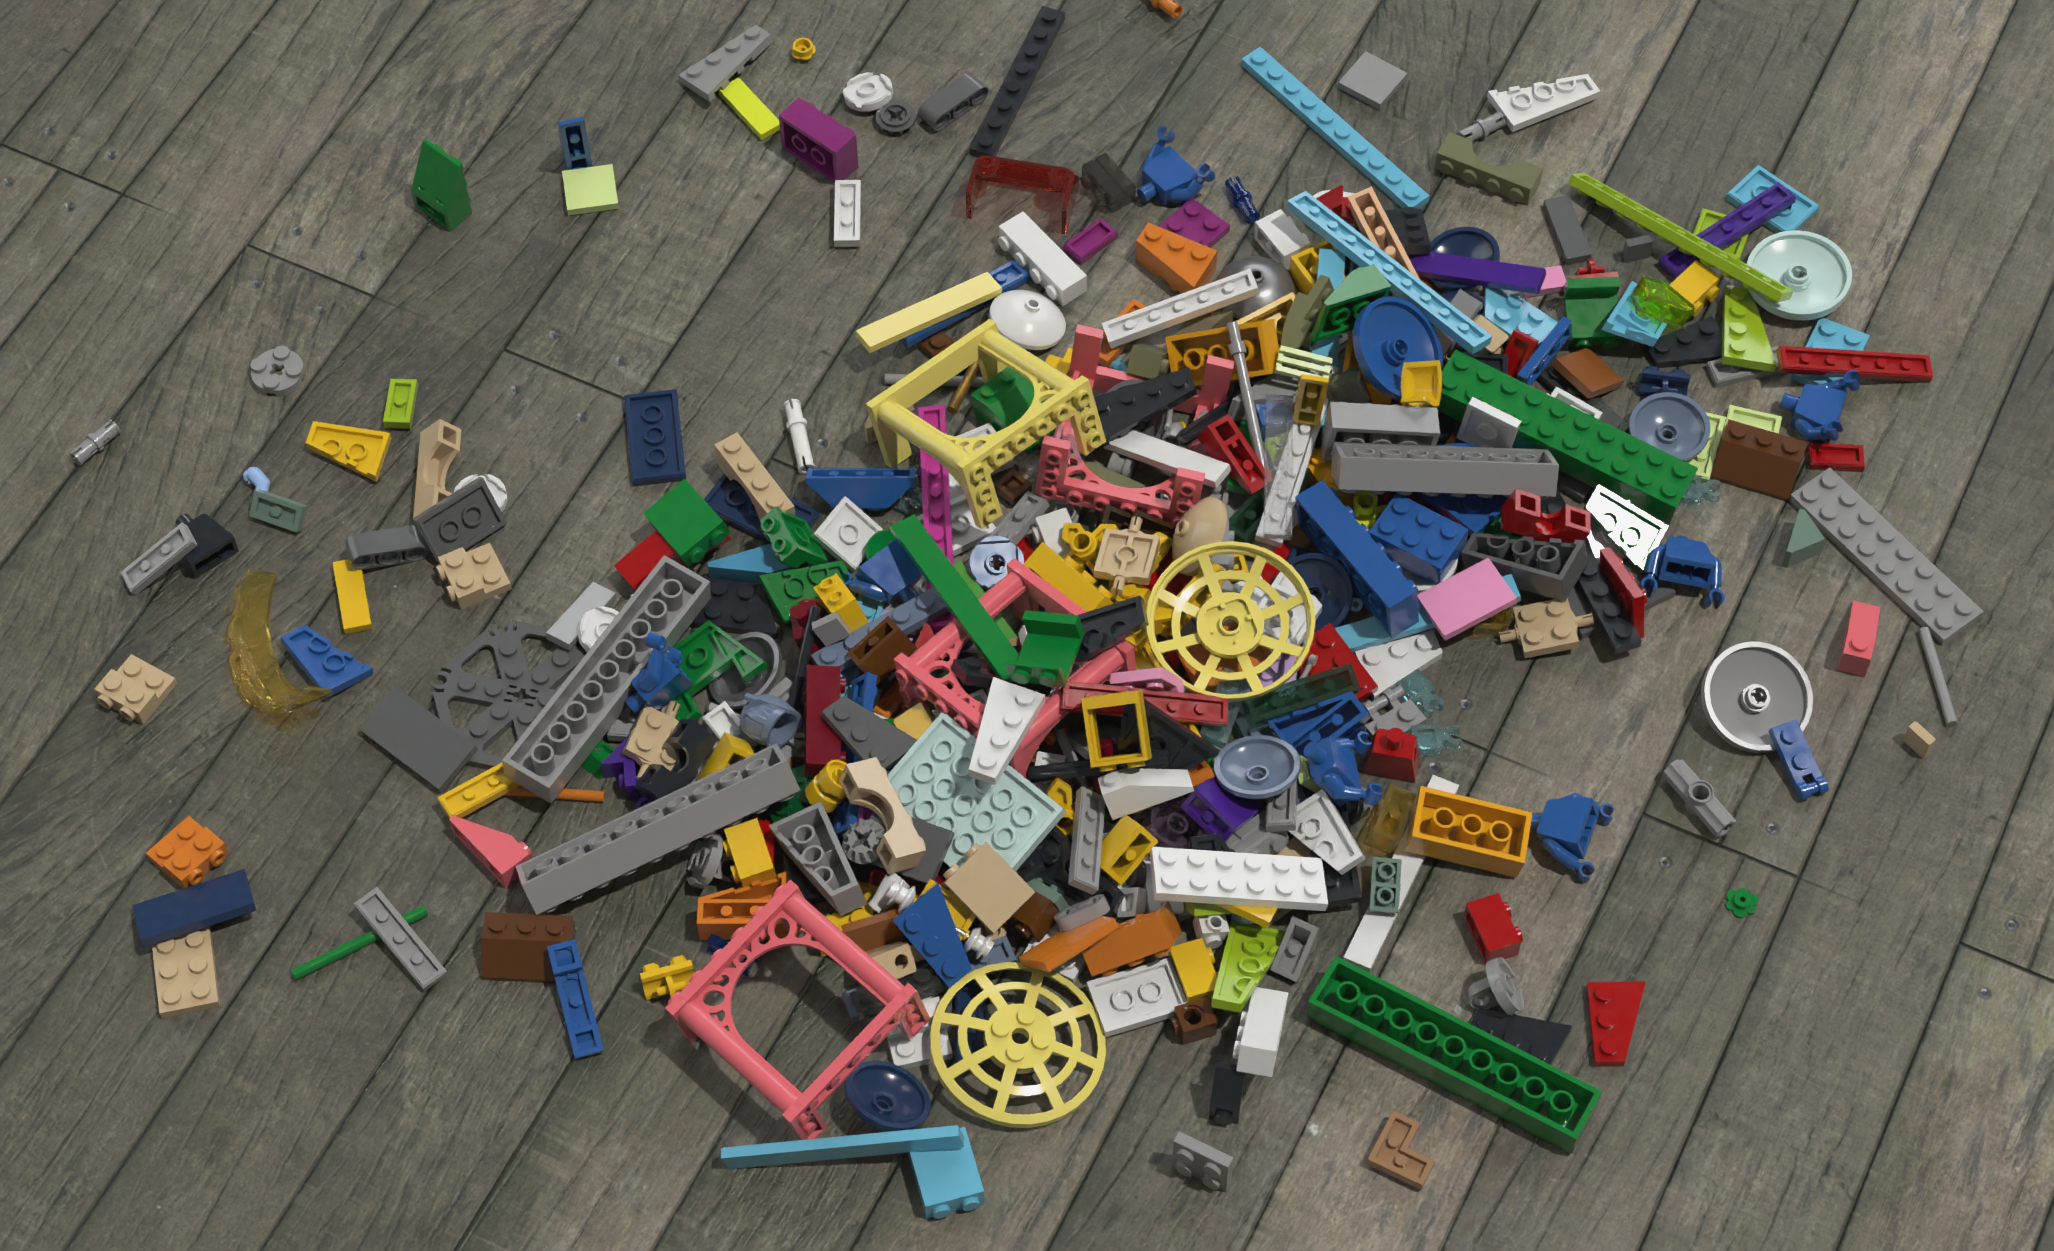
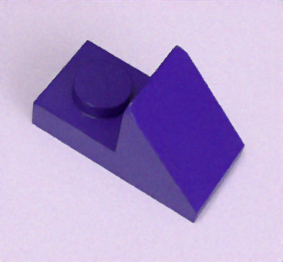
[601,737,639,800]

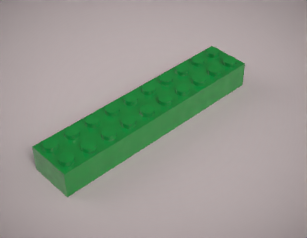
[1434,349,1698,524]
[1306,956,1602,1154]

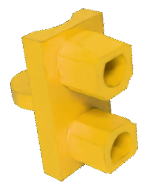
[640,955,694,1000]

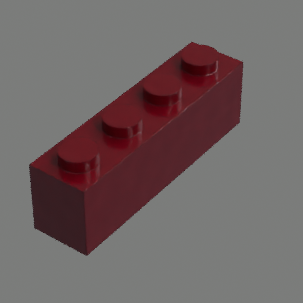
[804,665,846,778]

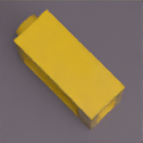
[1081,689,1152,772]

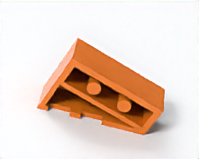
[1136,222,1217,294]
[697,872,788,940]
[1082,901,1182,977]

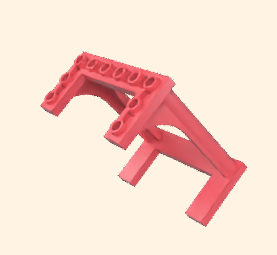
[1035,324,1235,525]
[894,558,1137,778]
[665,880,931,1140]

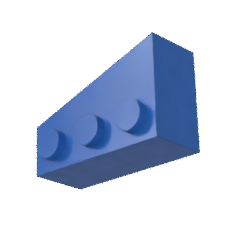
[1267,691,1370,759]

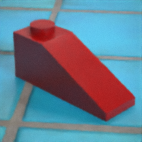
[1197,414,1273,495]

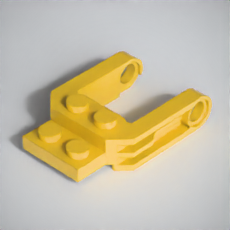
[1108,532,1226,653]

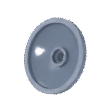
[1629,392,1710,461]
[1214,735,1300,799]

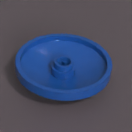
[1353,297,1443,401]

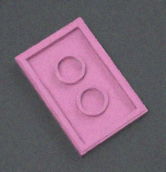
[1417,558,1517,641]

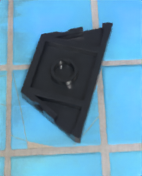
[689,577,778,639]
[1117,688,1220,771]

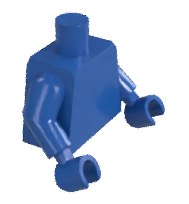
[1137,126,1215,206]
[1779,370,1861,443]
[1639,536,1725,609]
[844,539,921,605]
[625,632,693,713]
[1304,731,1383,807]
[1530,793,1614,883]

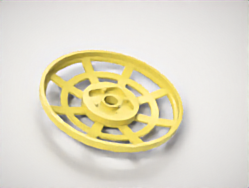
[1146,541,1315,702]
[929,962,1106,1128]

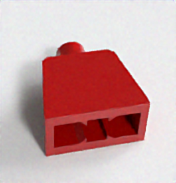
[1362,728,1420,783]

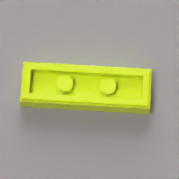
[718,77,780,141]

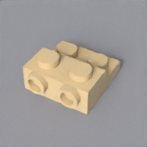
[436,543,512,610]
[94,654,177,724]

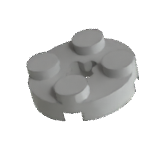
[250,346,305,397]

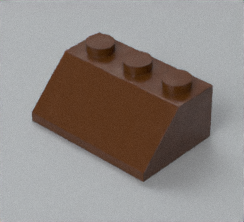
[1710,419,1807,502]
[482,912,576,983]

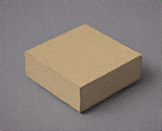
[1903,721,1936,759]

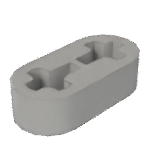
[1054,894,1110,932]

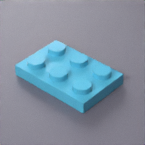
[1791,317,1870,385]

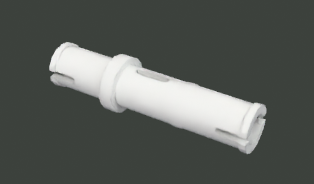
[784,399,815,474]

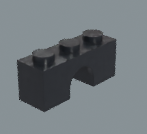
[635,719,718,802]

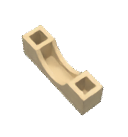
[413,419,461,518]
[714,432,795,519]
[839,757,926,874]

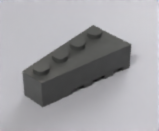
[1461,533,1588,602]

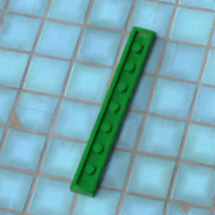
[890,514,1019,683]

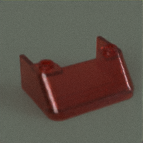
[966,155,1080,235]

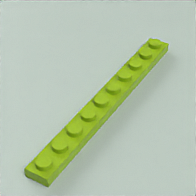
[1568,173,1794,303]

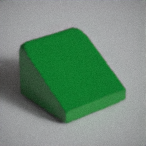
[581,741,615,780]

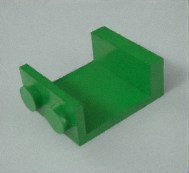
[1563,277,1624,350]
[643,479,731,567]
[1005,610,1085,687]

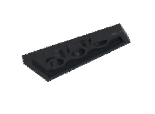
[1094,367,1197,448]
[1305,798,1363,911]
[1036,825,1125,918]

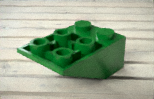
[411,139,472,232]

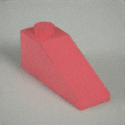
[1837,601,1880,677]
[449,816,532,888]

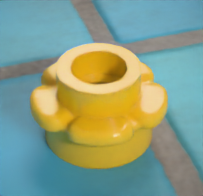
[791,38,816,61]

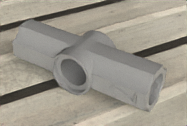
[1662,759,1736,838]

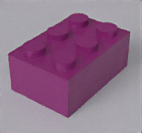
[779,97,859,183]

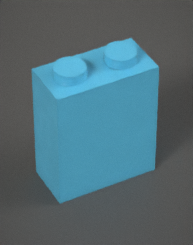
[908,1127,985,1219]

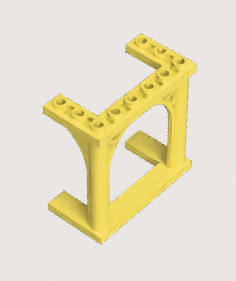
[866,319,1106,529]

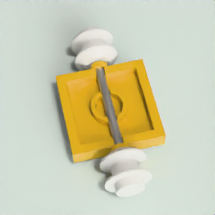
[885,879,994,959]

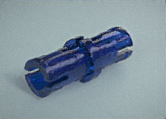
[1225,176,1260,224]

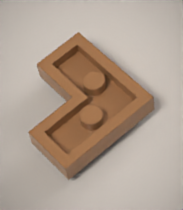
[1367,1110,1435,1190]

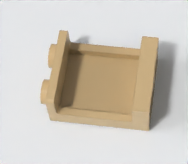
[942,842,1035,934]

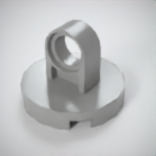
[687,833,735,889]
[1468,957,1524,1016]

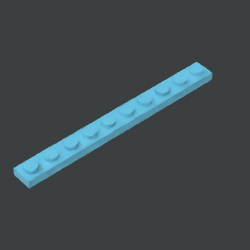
[1241,47,1430,209]
[1286,191,1492,355]

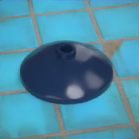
[1428,227,1500,291]
[1275,553,1353,633]
[844,1061,931,1132]

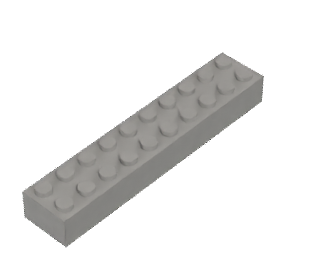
[502,555,711,804]
[516,743,800,915]

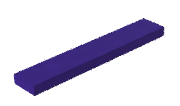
[1659,182,1796,279]
[1407,252,1546,294]

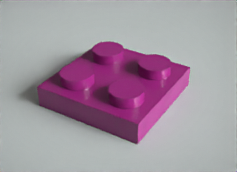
[1159,199,1230,248]

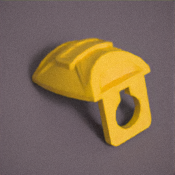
[1401,360,1442,407]

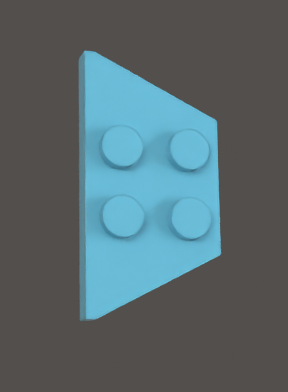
[1602,281,1671,347]
[1482,286,1558,348]

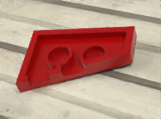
[1586,981,1646,1067]

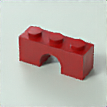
[1501,489,1591,543]

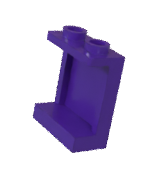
[1180,774,1266,842]

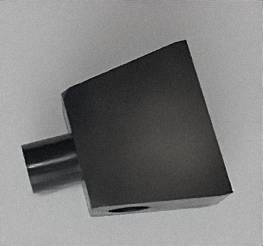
[175,514,239,579]

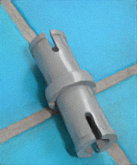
[1456,112,1506,141]
[69,419,121,466]

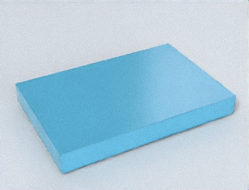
[1726,165,1820,233]

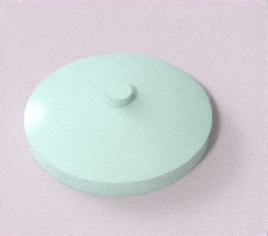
[1747,230,1852,320]

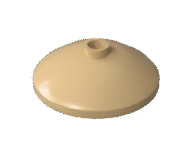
[1172,497,1227,576]

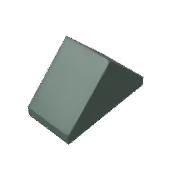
[1782,509,1825,568]

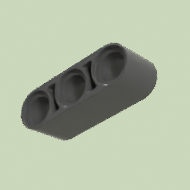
[917,73,989,131]
[345,525,429,570]

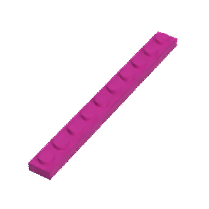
[918,405,955,633]

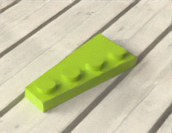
[1722,285,1777,372]
[1211,921,1286,1013]

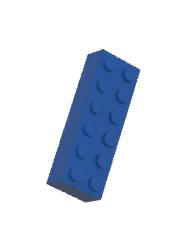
[1295,480,1420,638]

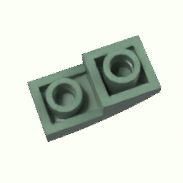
[1369,857,1402,914]

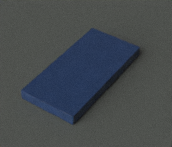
[624,389,686,487]
[704,473,820,544]
[132,869,257,948]

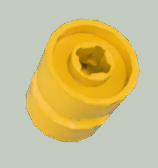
[805,760,847,813]

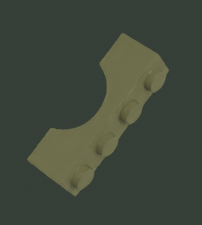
[1435,132,1543,206]

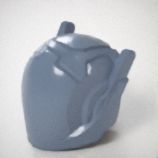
[734,693,803,748]

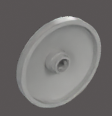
[1701,641,1813,753]

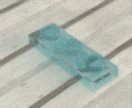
[1199,667,1248,749]

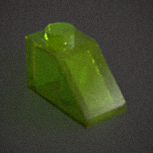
[1631,276,1695,328]

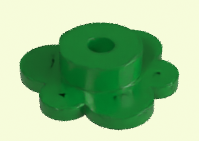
[1726,888,1758,919]

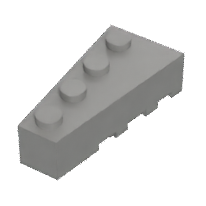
[1320,402,1440,461]
[769,801,867,916]

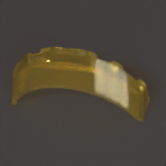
[226,569,333,715]

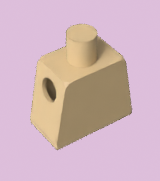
[866,941,925,979]

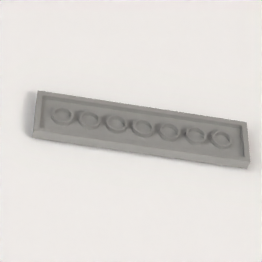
[1789,468,1984,645]

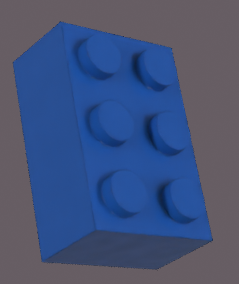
[1370,493,1468,585]

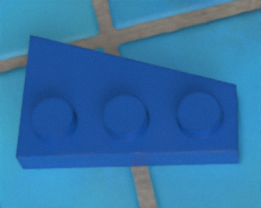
[281,625,373,699]
[893,882,972,988]

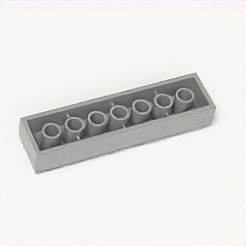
[1331,442,1559,500]

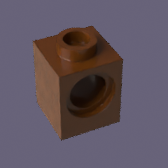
[1170,997,1217,1045]

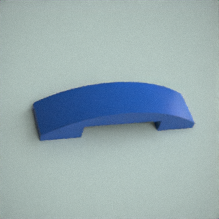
[547,939,604,1059]

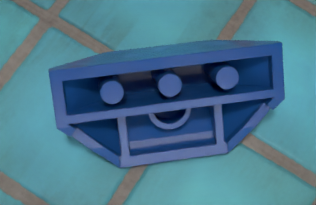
[806,468,916,511]

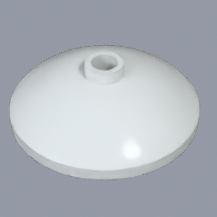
[989,290,1066,350]

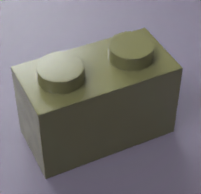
[1126,343,1171,379]

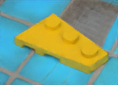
[305,421,392,482]

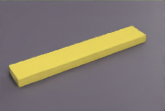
[855,272,1002,353]

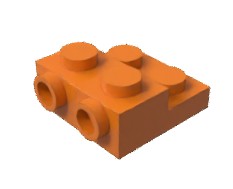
[146,816,229,889]

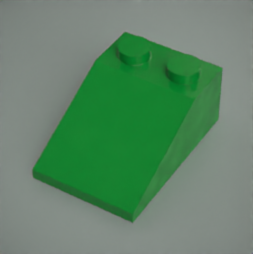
[1310,264,1391,342]
[971,367,1056,454]

